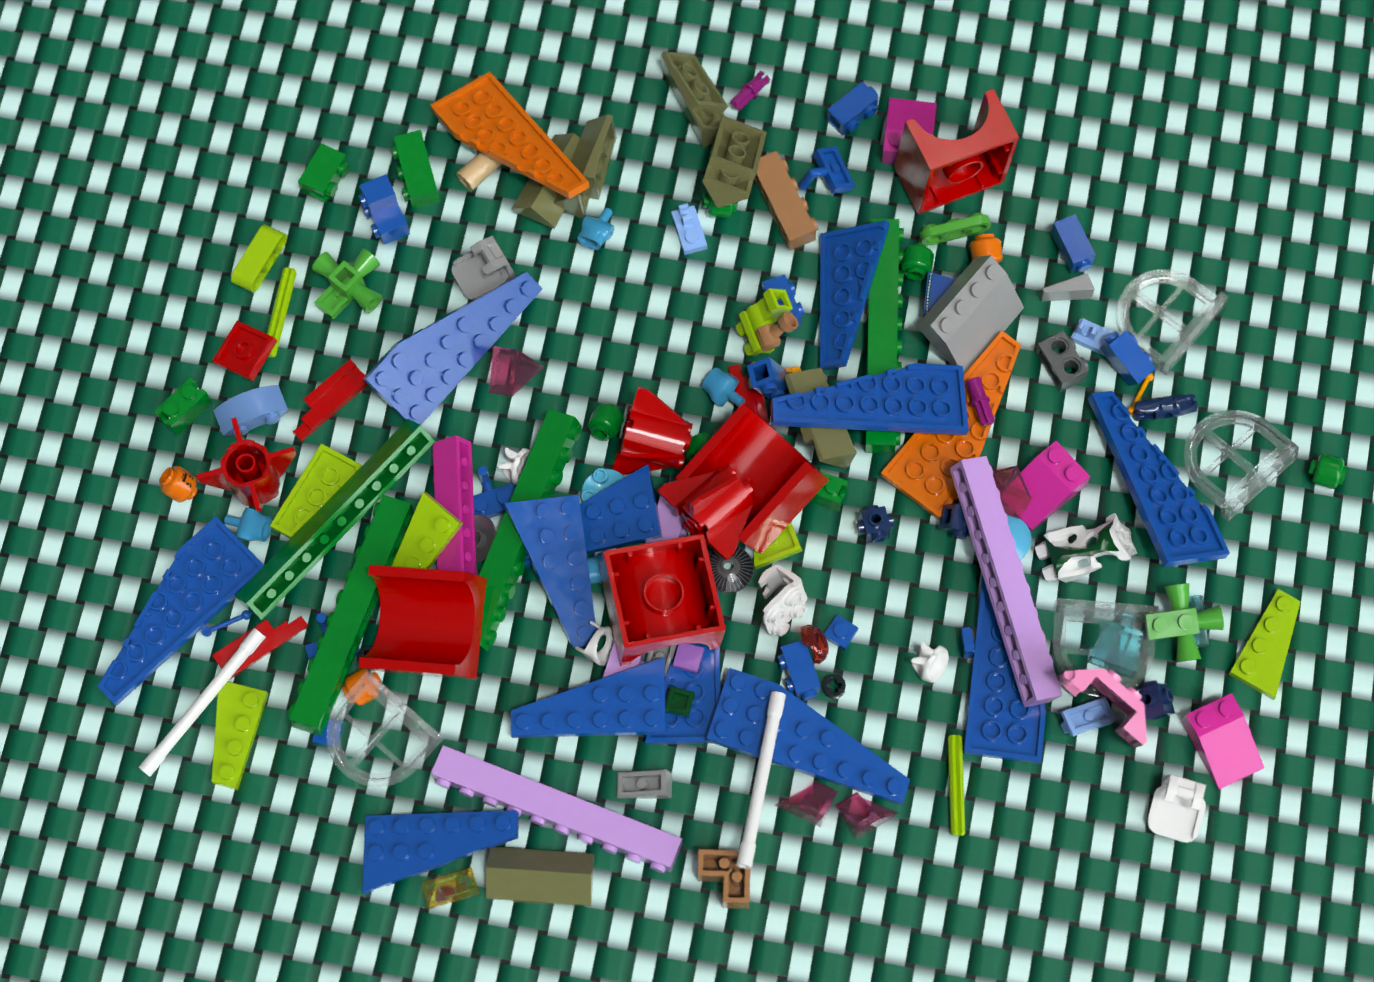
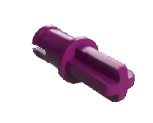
[730,71,770,111]
[966,377,995,426]

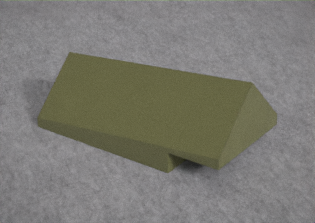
[661,51,729,148]
[554,114,617,219]
[703,115,767,208]
[511,133,580,229]
[784,368,857,469]
[486,847,595,906]

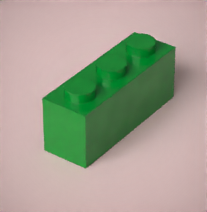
[391,130,440,209]

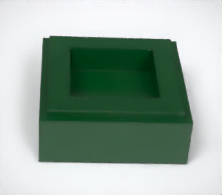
[665,686,695,719]

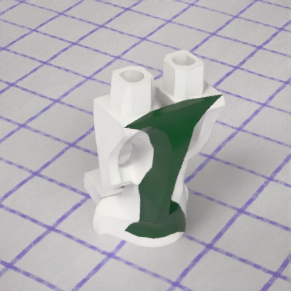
[1035,513,1137,583]

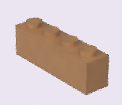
[754,151,818,251]

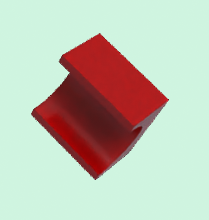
[894,89,1019,215]
[675,403,829,554]
[600,534,726,666]
[358,565,487,679]

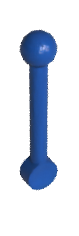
[201,610,251,637]

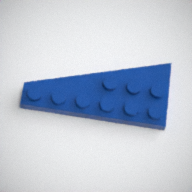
[820,220,890,370]
[525,464,662,568]
[503,495,597,648]
[645,593,721,745]
[511,657,666,738]
[362,810,519,894]

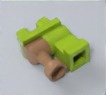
[735,288,798,356]

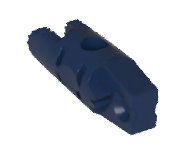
[1133,394,1198,421]

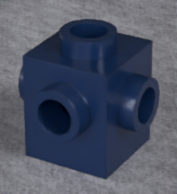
[939,502,970,540]
[856,505,894,544]
[1136,680,1175,721]

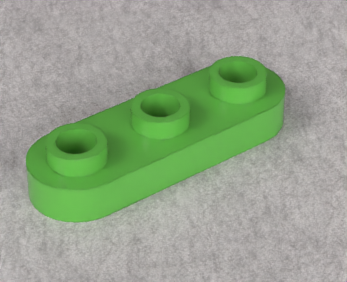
[919,212,991,246]

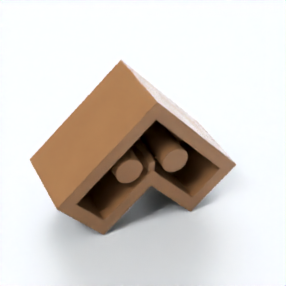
[698,849,750,909]

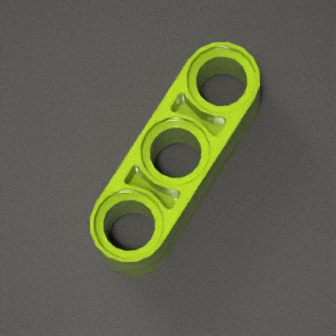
[231,224,287,293]

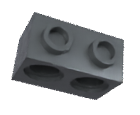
[1035,331,1089,392]

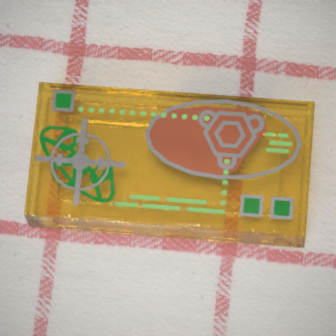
[422,868,479,910]

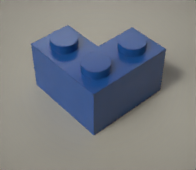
[358,174,410,245]

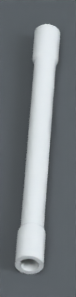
[139,628,266,777]
[736,691,786,869]

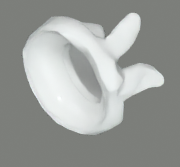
[498,448,531,485]
[575,621,615,666]
[911,642,949,683]

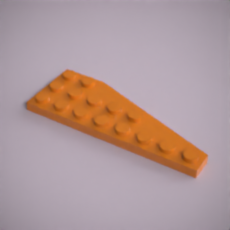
[430,72,590,199]
[880,331,1021,520]

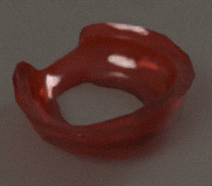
[801,625,829,664]

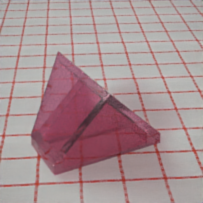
[489,346,544,396]
[993,465,1032,519]
[775,781,838,828]
[835,792,900,840]

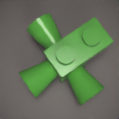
[312,249,382,320]
[1144,583,1224,663]

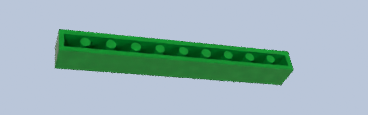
[865,218,904,454]
[479,409,582,652]
[235,419,435,620]
[288,495,414,737]

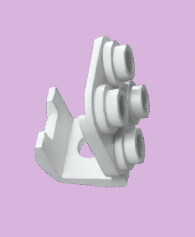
[758,565,808,636]
[1147,774,1206,843]

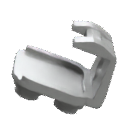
[452,236,515,301]

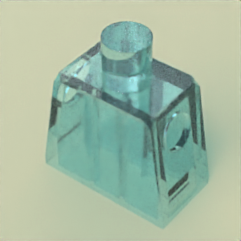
[1087,613,1143,679]

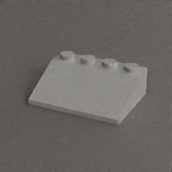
[916,255,1024,375]

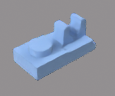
[671,203,707,255]
[1071,318,1113,357]
[1060,697,1116,737]

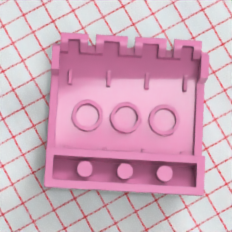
[1058,669,1147,748]

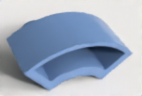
[213,385,288,437]

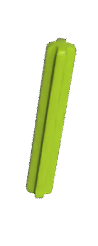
[267,267,296,358]
[948,735,965,836]

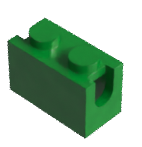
[298,143,350,203]
[155,377,212,436]
[810,471,849,513]

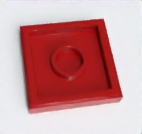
[212,321,277,382]

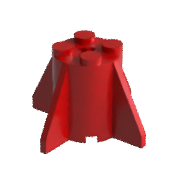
[612,386,693,475]
[196,417,296,512]
[657,465,754,561]

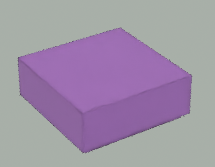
[673,643,704,674]

